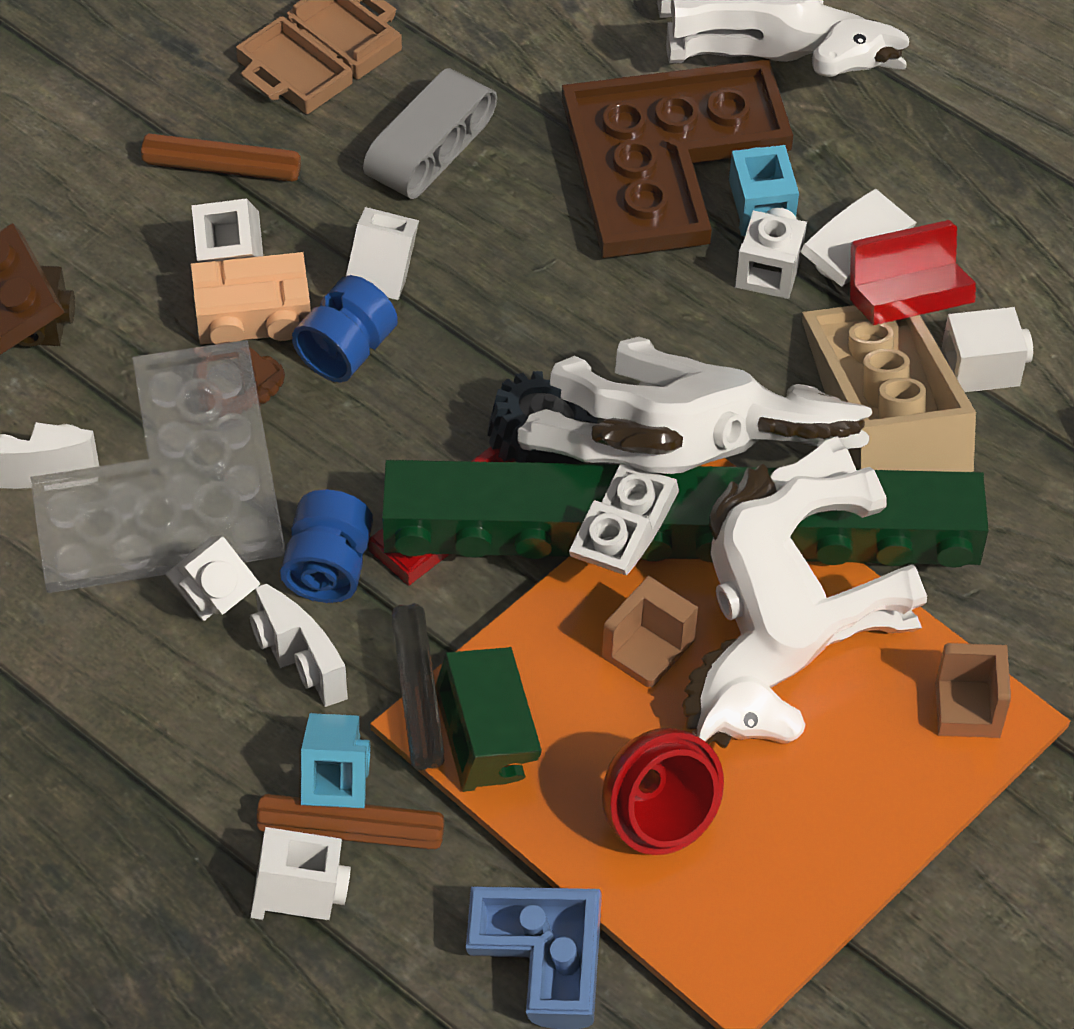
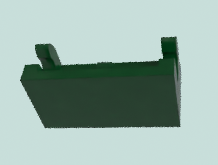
[434,647,542,792]

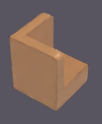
[602,575,698,687]
[935,643,1011,738]

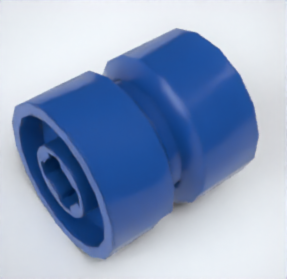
[292,275,398,383]
[280,489,373,603]

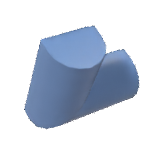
[466,887,602,1029]

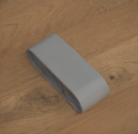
[363,68,497,199]

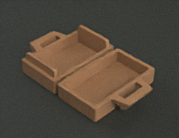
[236,0,402,114]

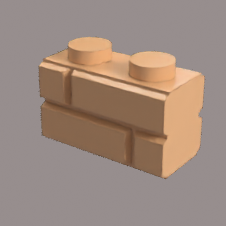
[191,252,311,345]

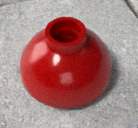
[602,728,724,855]

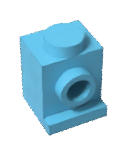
[729,145,799,236]
[301,713,370,808]

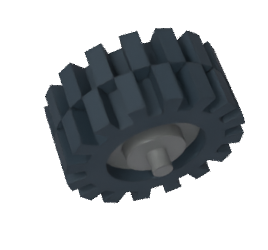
[487,371,598,464]

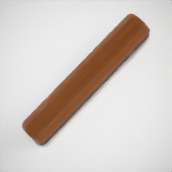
[141,133,301,182]
[256,794,445,850]

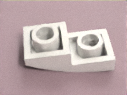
[800,189,917,286]
[0,422,99,489]
[569,464,679,576]
[250,584,348,707]

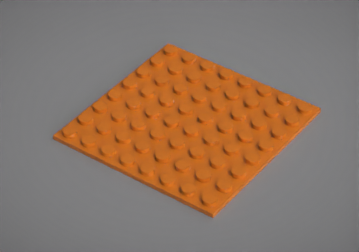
[370,458,1071,1029]

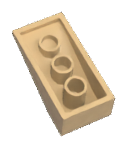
[802,305,976,472]

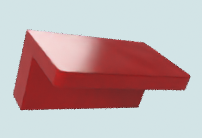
[850,220,976,325]

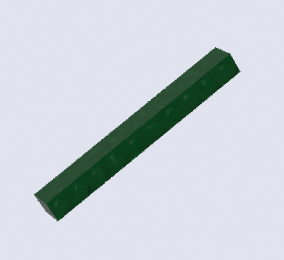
[382,460,989,568]

